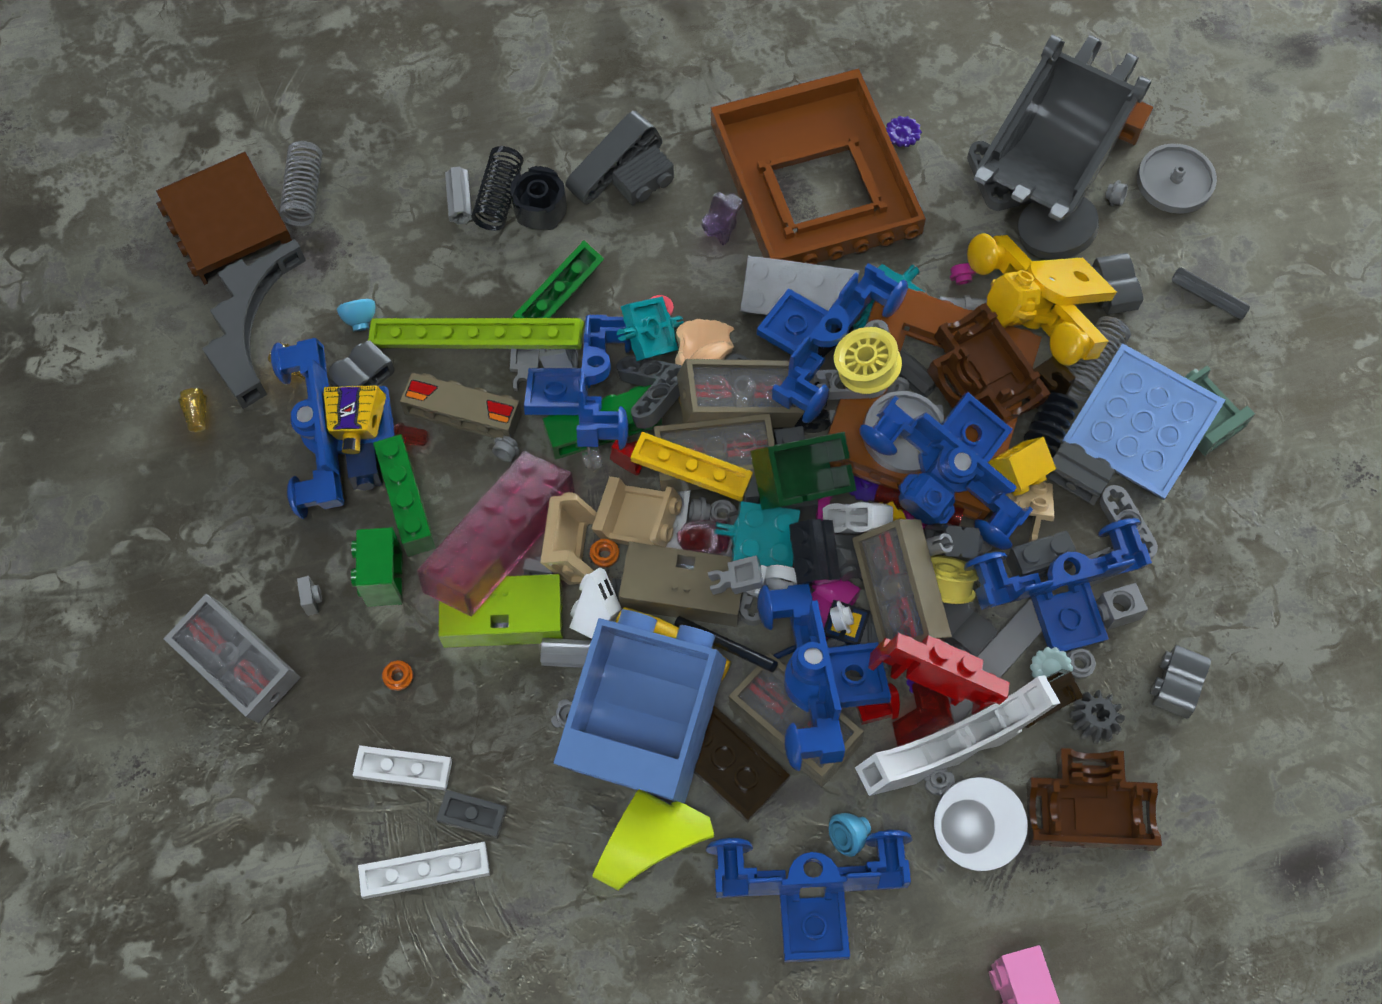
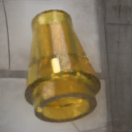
[178,388,207,432]

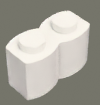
[823,502,893,534]

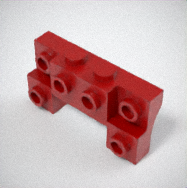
[868,632,1010,715]

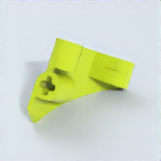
[593,789,714,891]

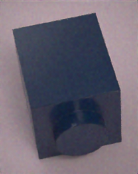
[346,442,382,491]

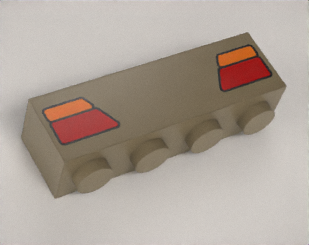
[400,373,522,438]

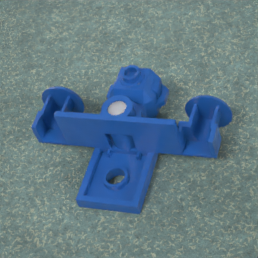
[859,392,1033,550]

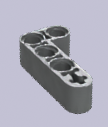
[565,111,662,204]

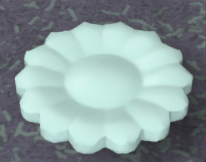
[1030,647,1073,678]

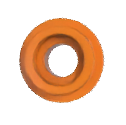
[590,539,619,568]
[382,660,413,691]

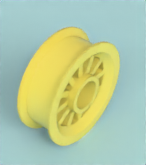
[834,327,902,394]
[930,555,978,604]

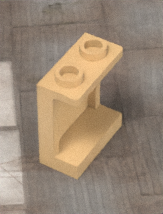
[592,476,682,547]
[540,492,597,585]

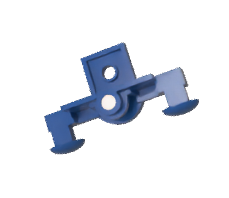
[271,338,395,519]
[757,584,891,771]

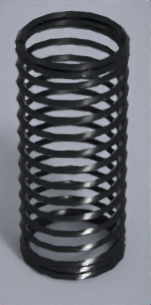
[471,146,524,231]

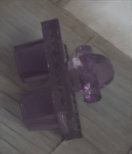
[701,192,743,245]

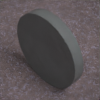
[1018,197,1099,259]

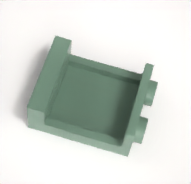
[1185,366,1255,456]

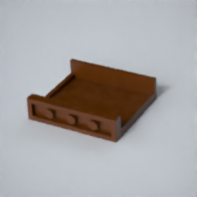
[156,152,292,285]

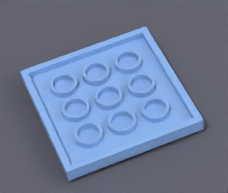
[1062,343,1225,500]

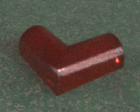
[892,682,955,747]

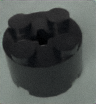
[510,166,567,230]

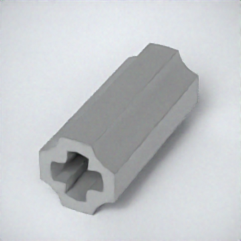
[445,166,472,225]
[540,638,591,668]

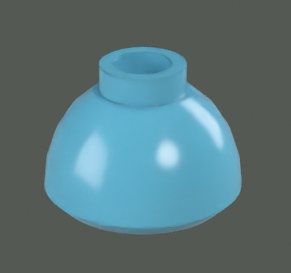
[337,299,376,332]
[828,813,871,857]

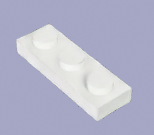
[353,745,452,790]

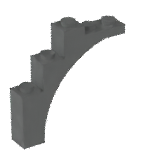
[202,239,306,409]

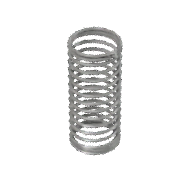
[279,141,323,226]
[1068,316,1131,401]

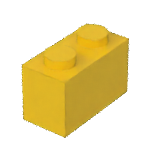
[988,437,1056,496]

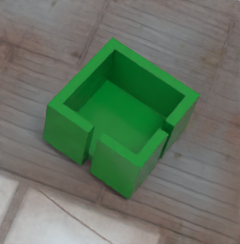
[351,527,403,607]

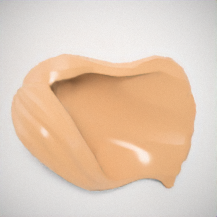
[675,319,734,366]

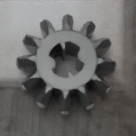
[1070,690,1125,744]

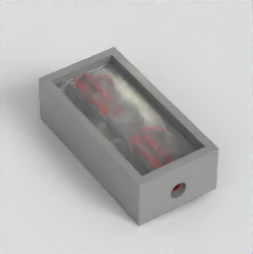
[163,594,301,723]

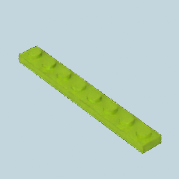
[368,318,584,349]

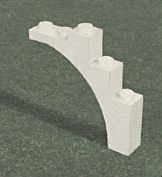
[855,675,1060,796]

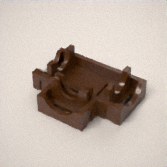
[927,302,1051,423]
[1026,748,1162,851]

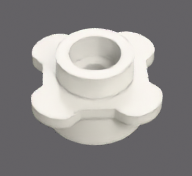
[830,600,854,634]

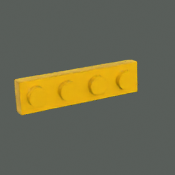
[631,432,753,502]

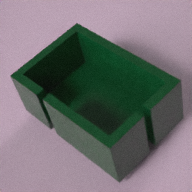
[750,432,856,510]

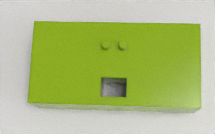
[438,574,563,648]

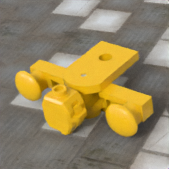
[967,233,1117,366]

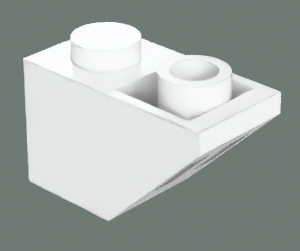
[569,567,622,639]

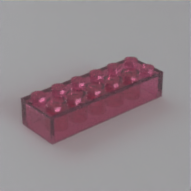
[417,451,575,617]

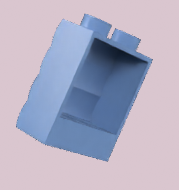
[553,609,726,803]

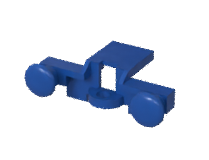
[757,263,908,423]
[524,315,632,450]
[964,518,1152,652]
[706,830,912,963]

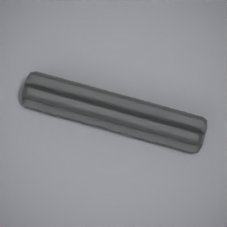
[1172,267,1250,319]

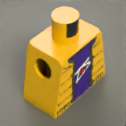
[324,386,386,454]

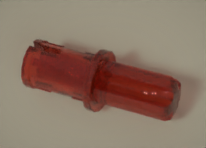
[394,422,428,446]

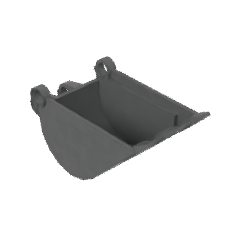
[973,34,1152,222]

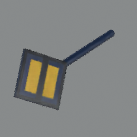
[773,600,870,659]

